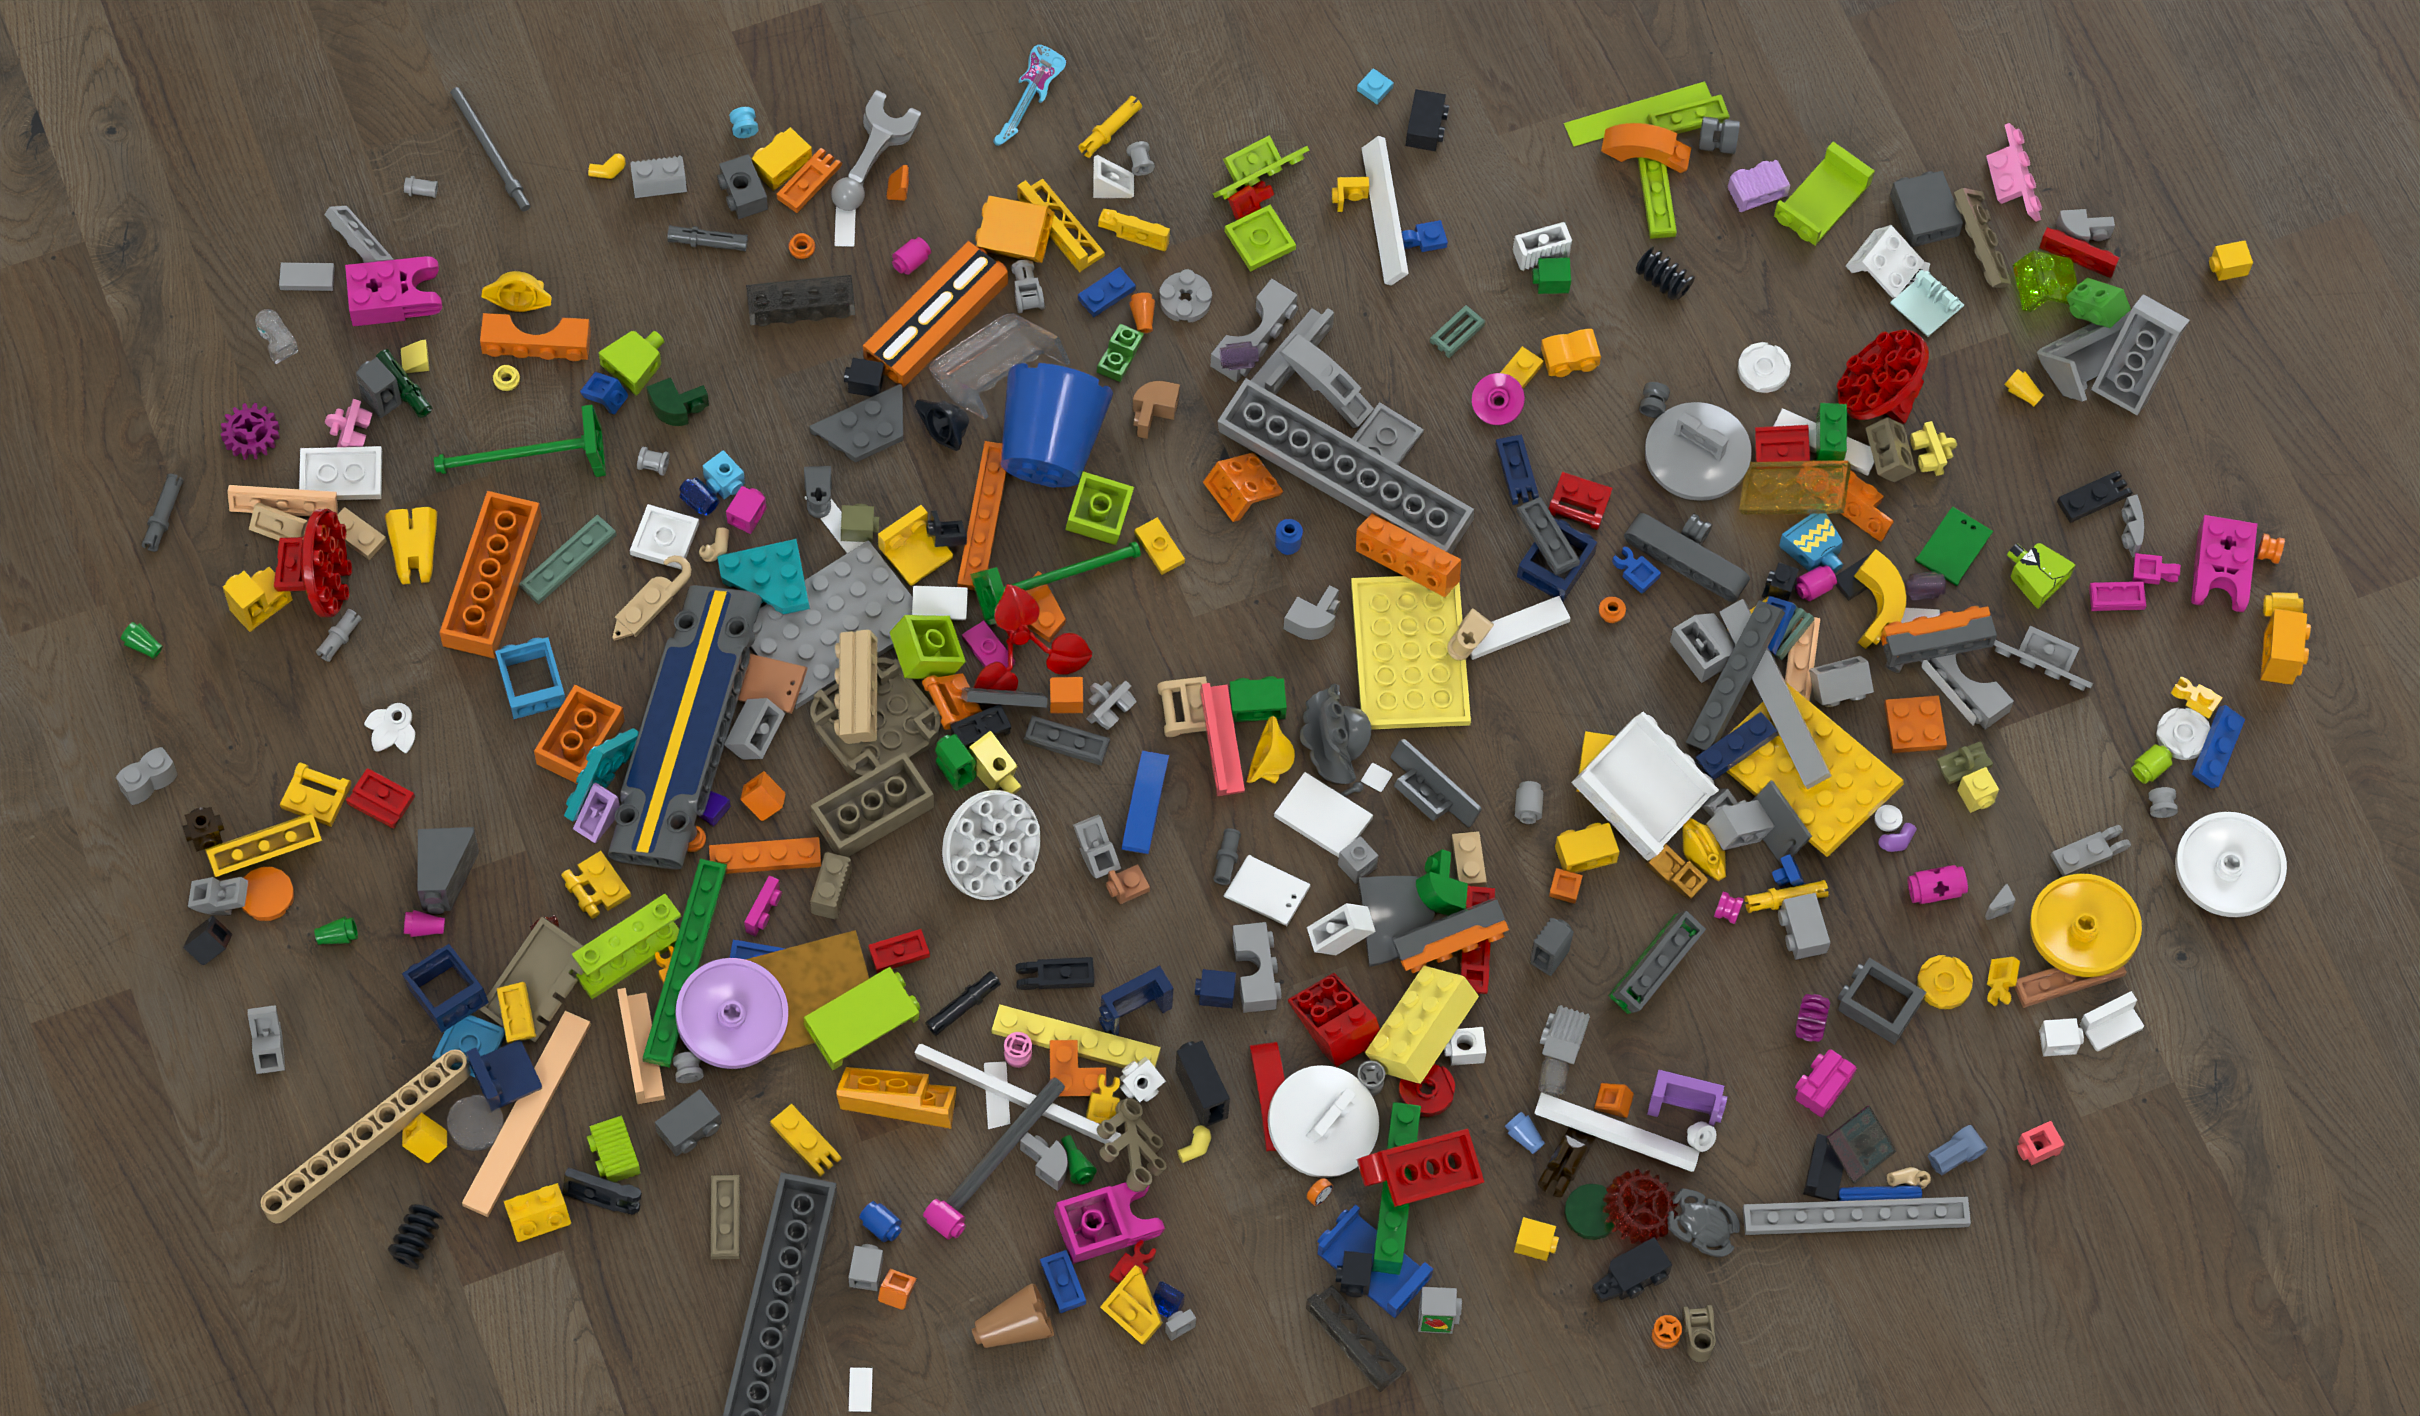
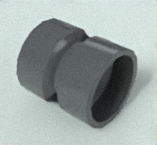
[1699,116,1740,154]

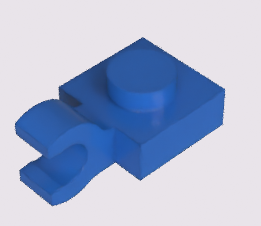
[1401,220,1448,252]

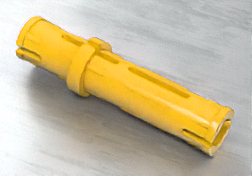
[1078,96,1142,158]
[1744,880,1829,913]

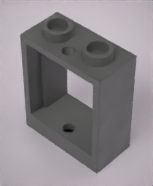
[1837,958,1927,1045]

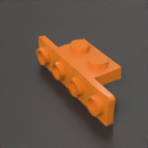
[1796,461,1894,542]

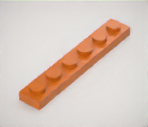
[957,441,1007,591]

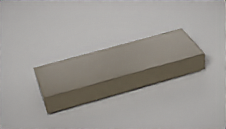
[711,1175,740,1259]

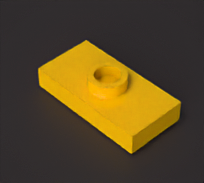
[1134,517,1185,575]
[497,982,536,1044]

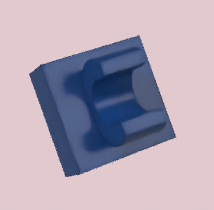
[1772,854,1805,887]

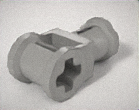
[1011,260,1045,313]

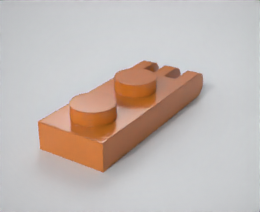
[777,148,842,213]

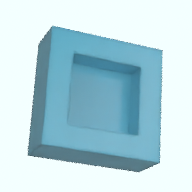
[1357,68,1394,105]

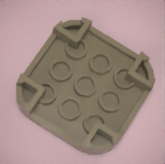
[810,658,941,779]

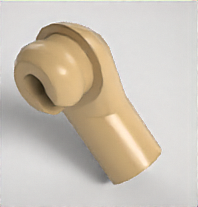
[699,528,729,562]
[1887,1167,1931,1189]

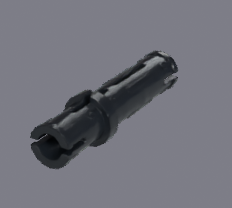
[925,971,1001,1036]

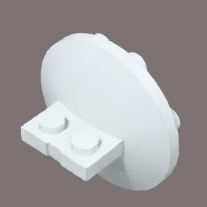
[942,790,1040,900]
[1268,1066,1379,1178]

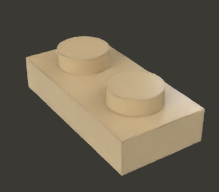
[249,503,308,541]
[338,507,387,560]
[1451,831,1487,887]

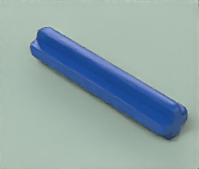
[1838,1186,1922,1201]

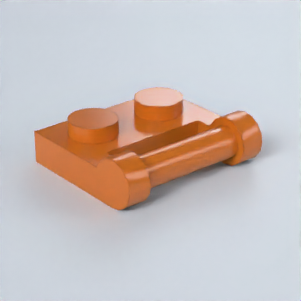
[922,673,982,730]

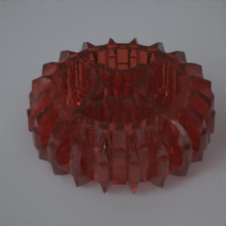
[1602,1168,1678,1244]

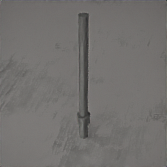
[450,87,531,212]

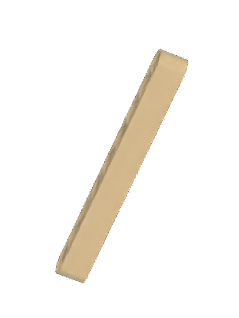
[261,1049,471,1223]

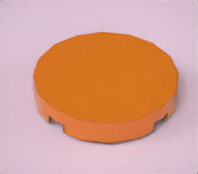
[242,867,294,921]

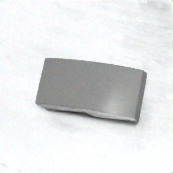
[2121,495,2144,557]

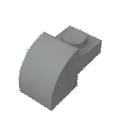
[2056,209,2115,243]
[1073,815,1121,878]
[188,877,248,915]
[1020,1132,1067,1191]

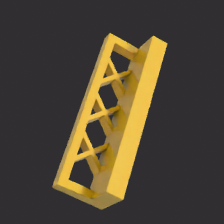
[1017,179,1105,272]

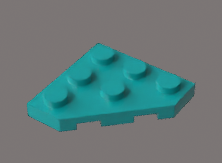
[717,539,810,614]
[564,728,639,822]

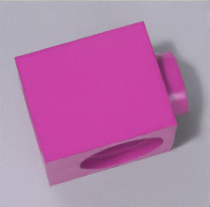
[726,486,767,534]

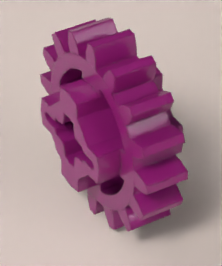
[220,403,280,460]

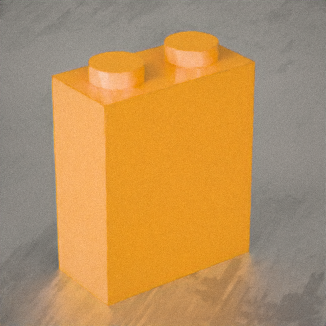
[975,196,1055,263]

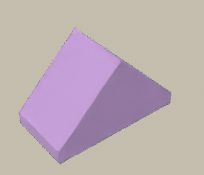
[573,783,620,843]

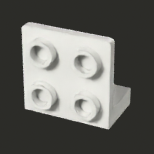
[1846,225,1924,298]

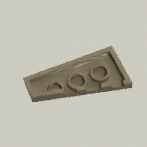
[1954,188,2011,288]

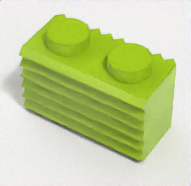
[586,1115,640,1182]

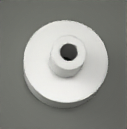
[1687,1121,1716,1152]

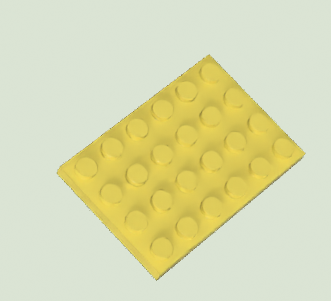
[1351,576,1471,729]

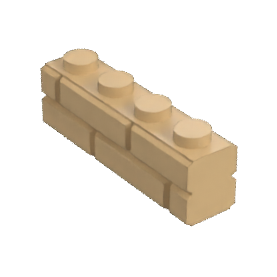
[834,630,878,744]

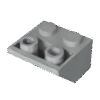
[1670,613,1736,683]

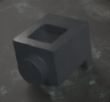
[1762,563,1799,601]

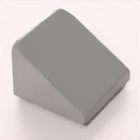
[1702,789,1738,817]
[1985,884,2016,920]

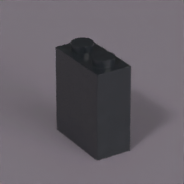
[1175,1041,1230,1127]

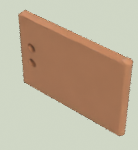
[738,654,808,714]

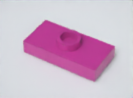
[2089,581,2146,611]
[962,621,1015,668]

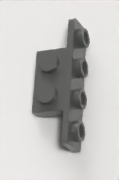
[1391,739,1482,827]

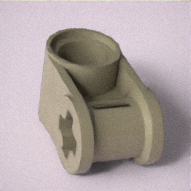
[1682,1305,1716,1362]

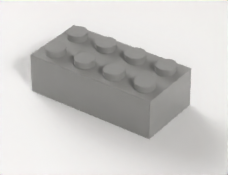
[2091,294,2190,415]

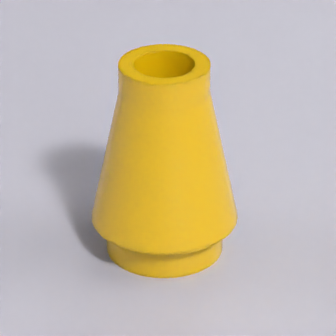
[2004,369,2044,407]

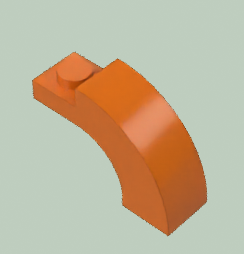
[1601,123,1691,173]

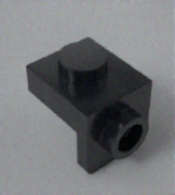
[926,510,967,547]

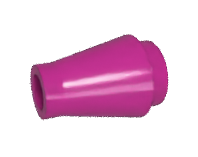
[404,910,445,937]

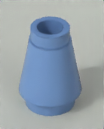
[1505,1112,1545,1154]

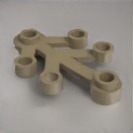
[1097,1098,1167,1192]

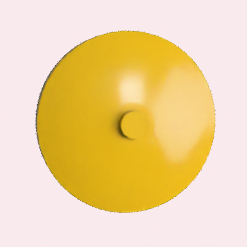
[2030,874,2142,977]

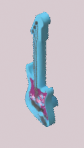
[993,45,1066,146]

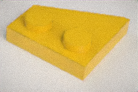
[1100,1265,1163,1345]

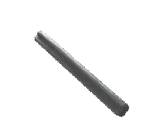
[946,1077,1065,1212]

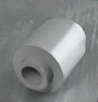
[1515,781,1543,824]

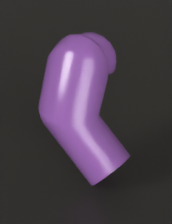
[1878,823,1917,852]

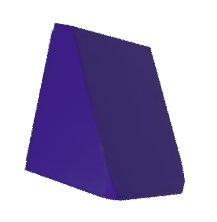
[699,791,731,827]

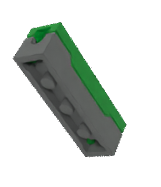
[1608,911,1706,1014]

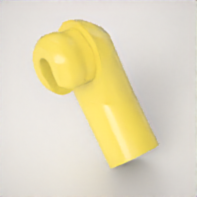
[1177,1125,1211,1163]

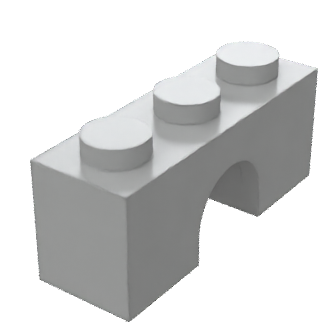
[1232,922,1281,1013]

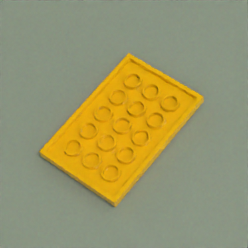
[1726,681,1904,857]

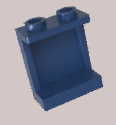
[1099,965,1174,1036]

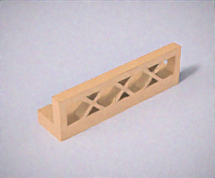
[617,988,665,1104]

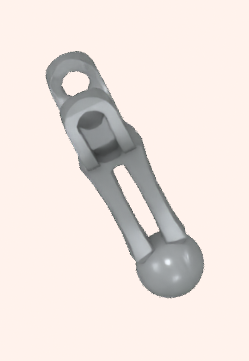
[831,90,921,211]

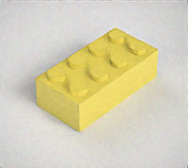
[1365,966,1479,1084]

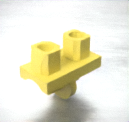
[1909,421,1957,476]

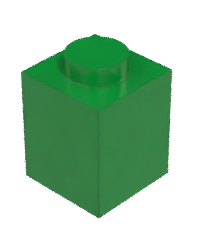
[1532,258,1571,294]

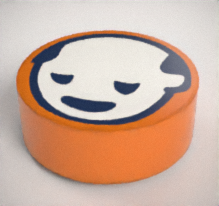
[1307,1178,1334,1206]

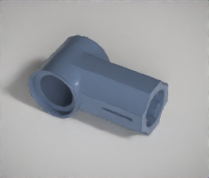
[1928,1125,1988,1176]

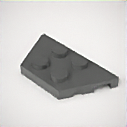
[809,384,903,462]

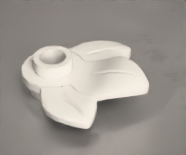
[364,703,415,753]

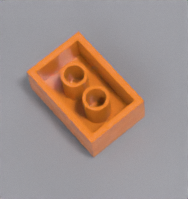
[534,685,625,784]

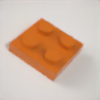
[1884,695,1947,753]

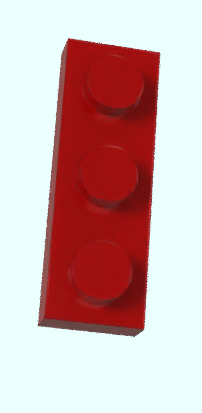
[2039,227,2119,278]

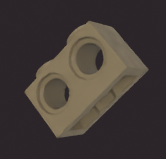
[1865,417,1916,482]

